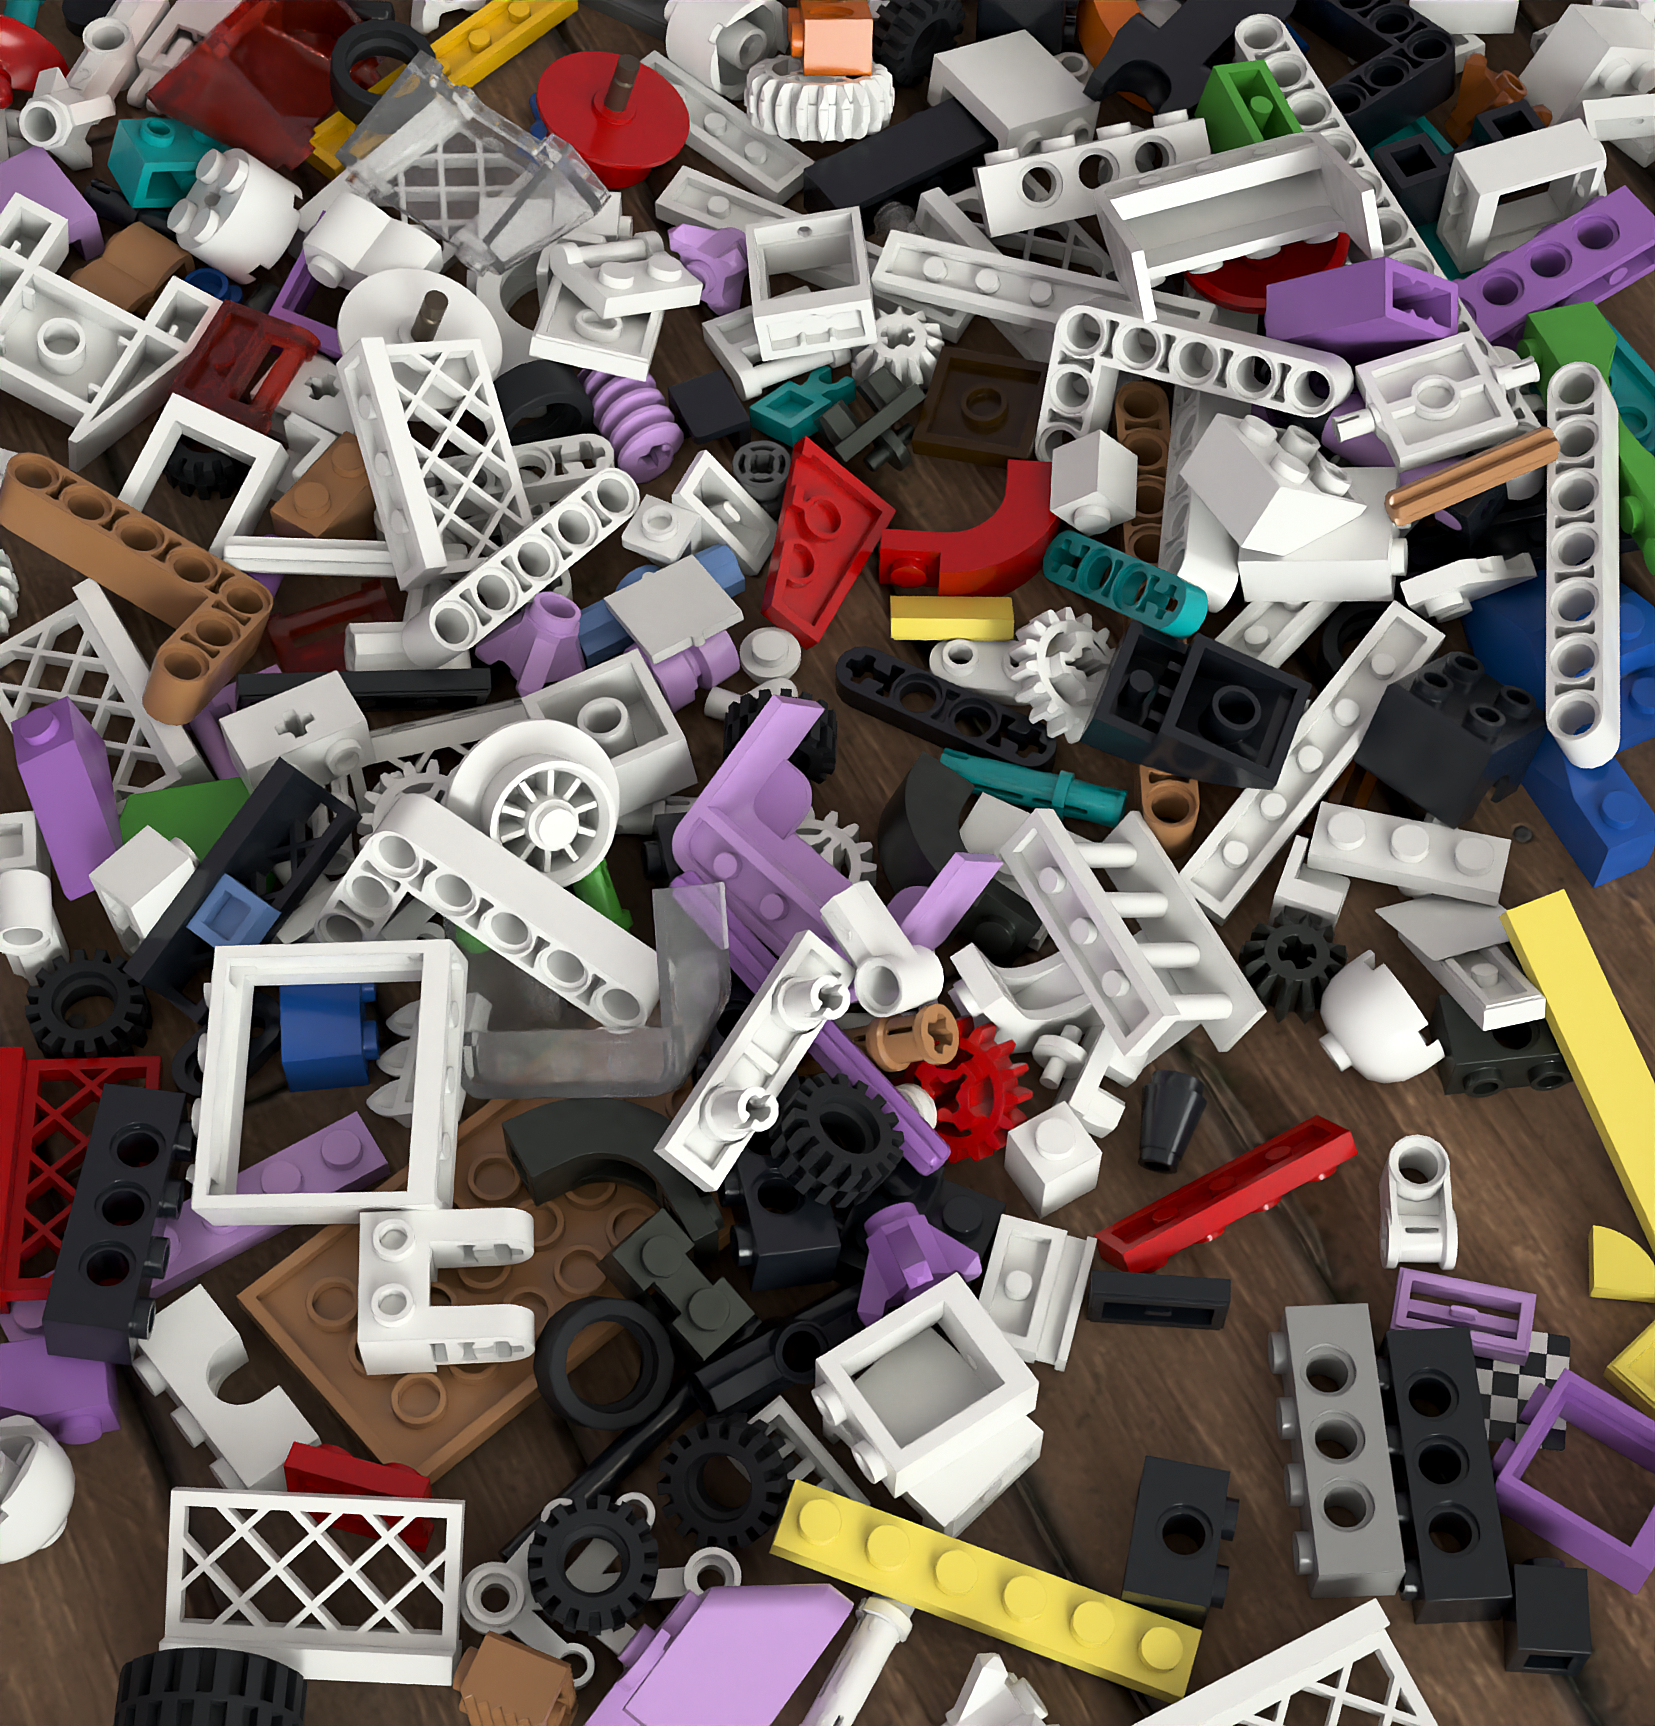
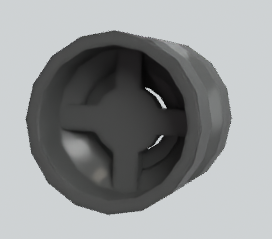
[732,440,791,521]

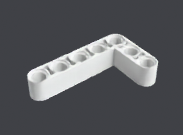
[1035,297,1354,462]
[314,793,670,1033]

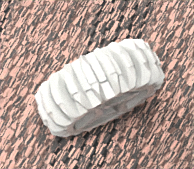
[744,54,895,143]

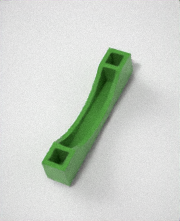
[1516,300,1655,575]

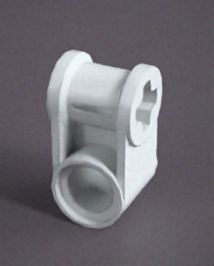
[1379,1134,1458,1270]

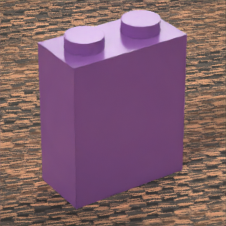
[1264,256,1458,367]

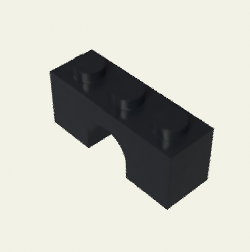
[1372,99,1546,228]

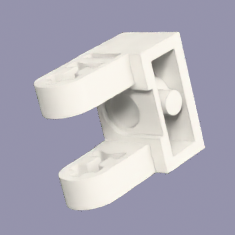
[357,1208,535,1375]

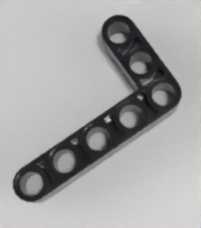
[1290,0,1456,152]

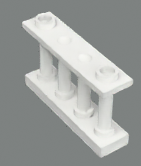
[999,808,1267,1057]

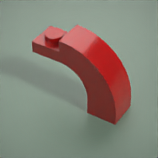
[879,459,1063,597]

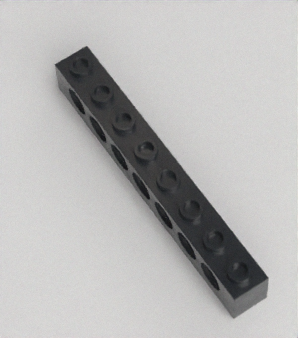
[641,812,841,1292]

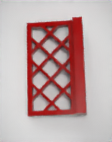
[0,1047,163,1314]

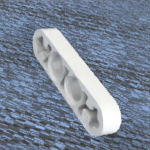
[419,434,615,522]

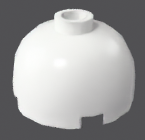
[1319,950,1445,1083]
[0,1415,75,1564]

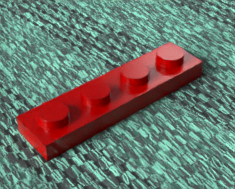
[1093,1115,1358,1274]

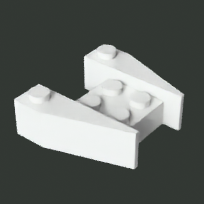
[0,192,225,473]

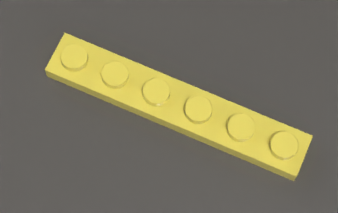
[769,1479,1202,1704]

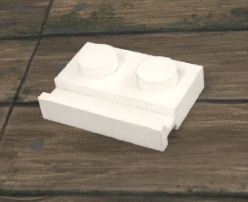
[978,1214,1097,1372]

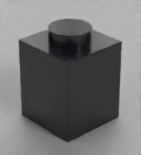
[1503,1557,1592,1676]

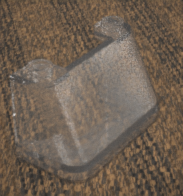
[334,50,611,277]

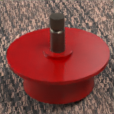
[536,51,690,189]

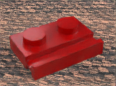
[283,1441,435,1553]

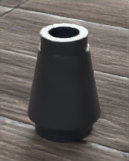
[1138,1070,1207,1174]

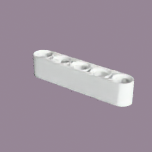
[401,468,640,669]

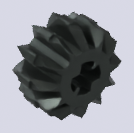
[1238,911,1348,1025]

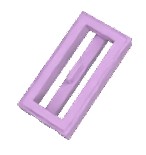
[1389,1267,1537,1366]

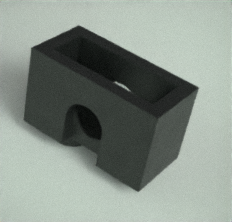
[596,1208,755,1368]

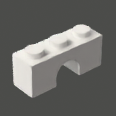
[132,1284,322,1511]

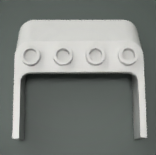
[1093,132,1384,323]

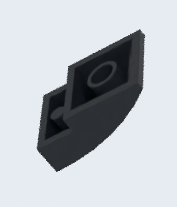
[1079,619,1313,790]

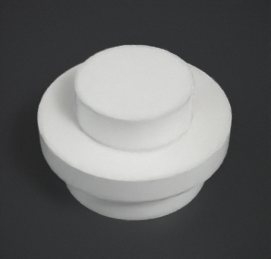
[740,627,801,684]

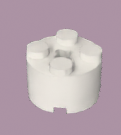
[664,0,789,100]
[167,148,303,284]

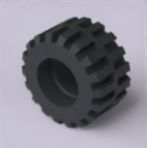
[113,1647,308,1726]

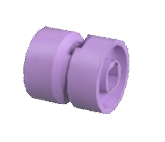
[623,630,740,714]

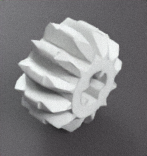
[850,305,944,392]

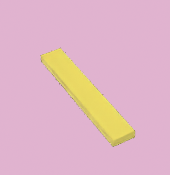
[1499,889,1655,1255]

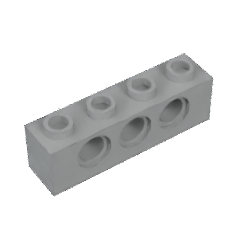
[1268,1303,1406,1599]

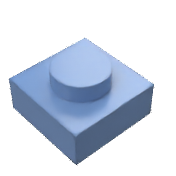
[186,873,281,948]

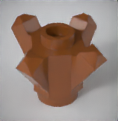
[1444,52,1553,146]

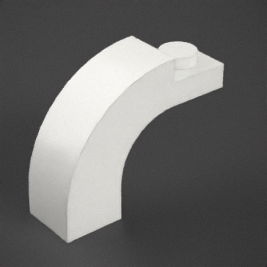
[948,943,1103,1054]

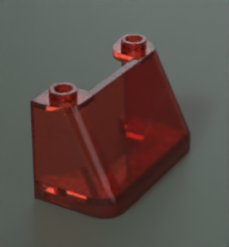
[144,0,387,171]

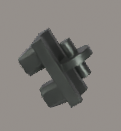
[813,366,926,472]

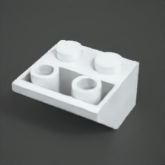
[1179,413,1367,556]

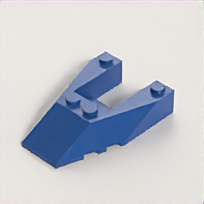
[1460,561,1655,889]

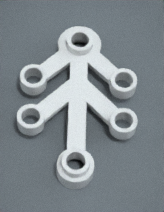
[460,1492,741,1690]

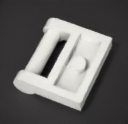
[549,231,703,319]
[702,286,851,401]

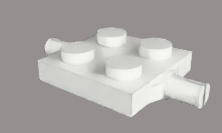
[1331,330,1540,473]

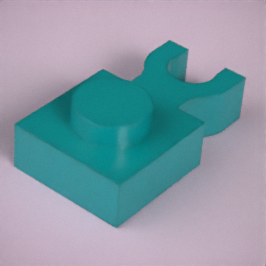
[749,366,856,447]

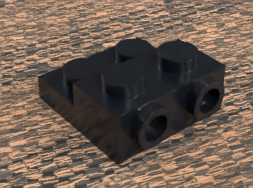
[832,1156,1006,1307]

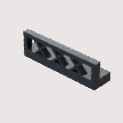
[122,756,363,1026]

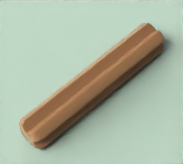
[1384,426,1560,526]

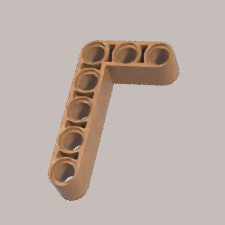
[0,452,274,726]

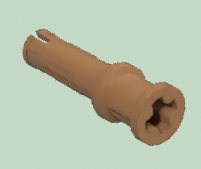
[796,1003,959,1078]

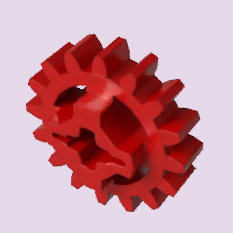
[889,1015,1033,1163]

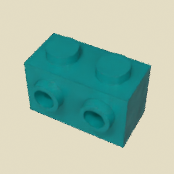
[107,116,242,208]

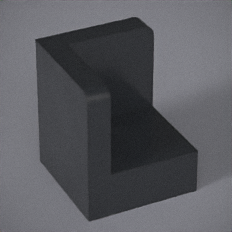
[668,369,751,452]

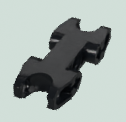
[1082,0,1300,149]

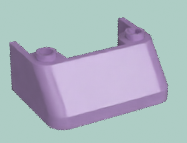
[672,694,1003,1004]
[583,1584,854,1726]

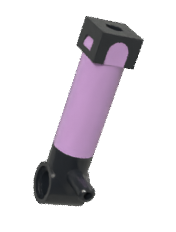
[1259,362,1508,546]

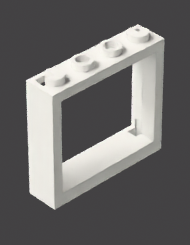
[186,939,468,1226]

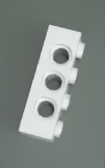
[972,109,1211,238]

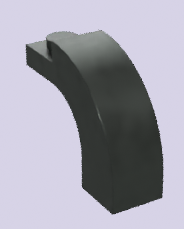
[877,751,1043,968]
[502,1097,725,1268]

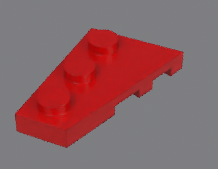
[760,436,897,650]

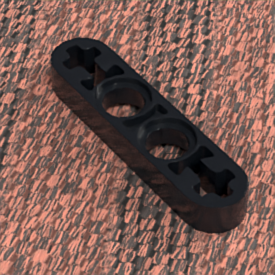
[835,646,1057,773]

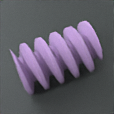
[577,368,684,483]

